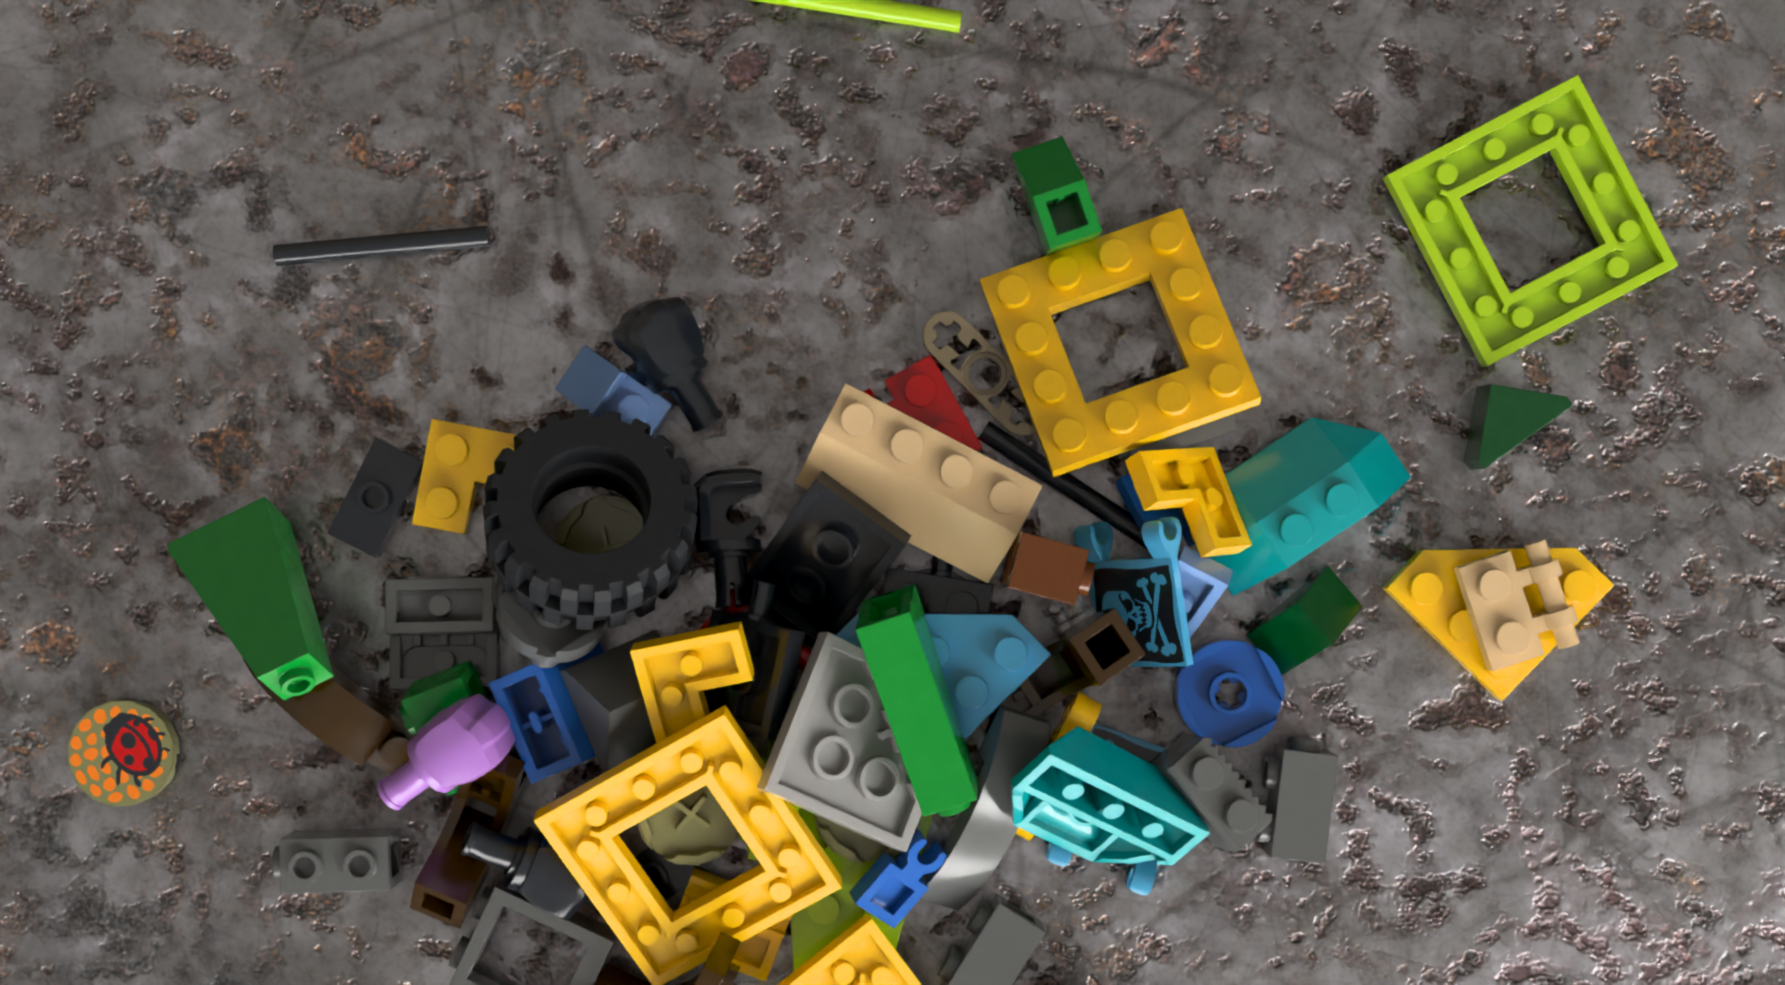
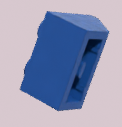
[488,640,605,784]

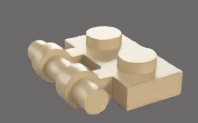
[1453,539,1580,672]

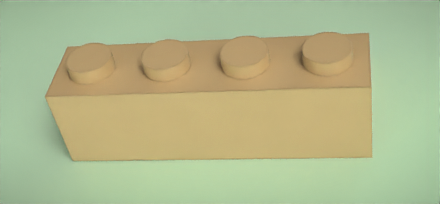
[795,383,1043,584]

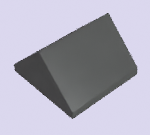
[560,631,661,772]

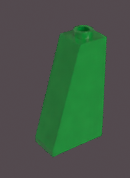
[167,497,334,700]
[855,584,978,817]

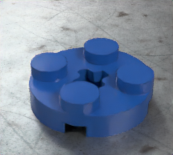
[1174,639,1285,748]

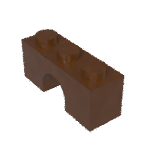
[1000,531,1095,606]

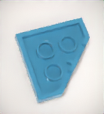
[836,614,1052,740]

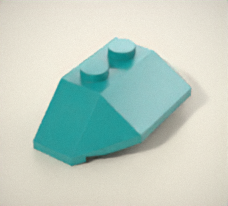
[1208,417,1411,596]
[1011,726,1210,865]

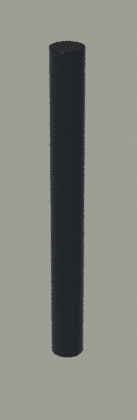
[273,226,491,266]
[978,421,1148,550]

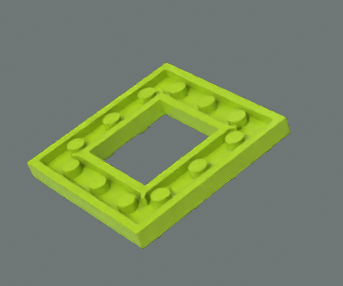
[1382,75,1679,367]

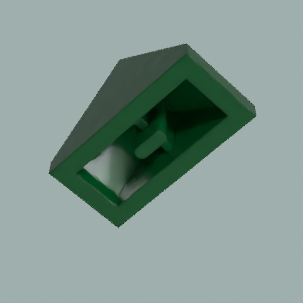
[1464,384,1573,470]
[1245,565,1363,675]

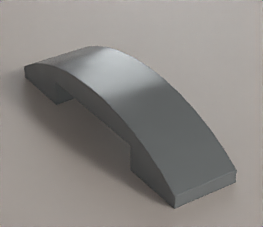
[919,705,1050,910]

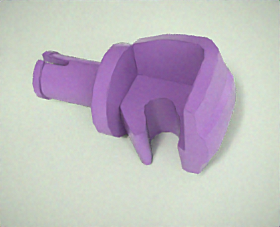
[377,694,515,810]

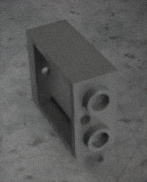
[448,877,617,985]

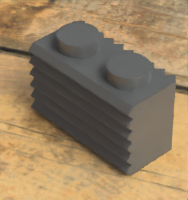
[1151,734,1272,853]

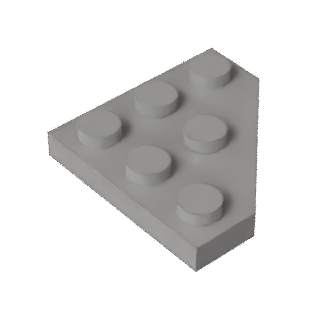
[757,632,922,852]

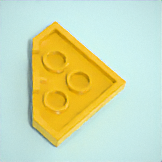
[1382,547,1614,701]

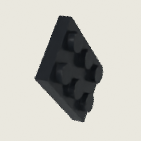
[747,471,912,648]

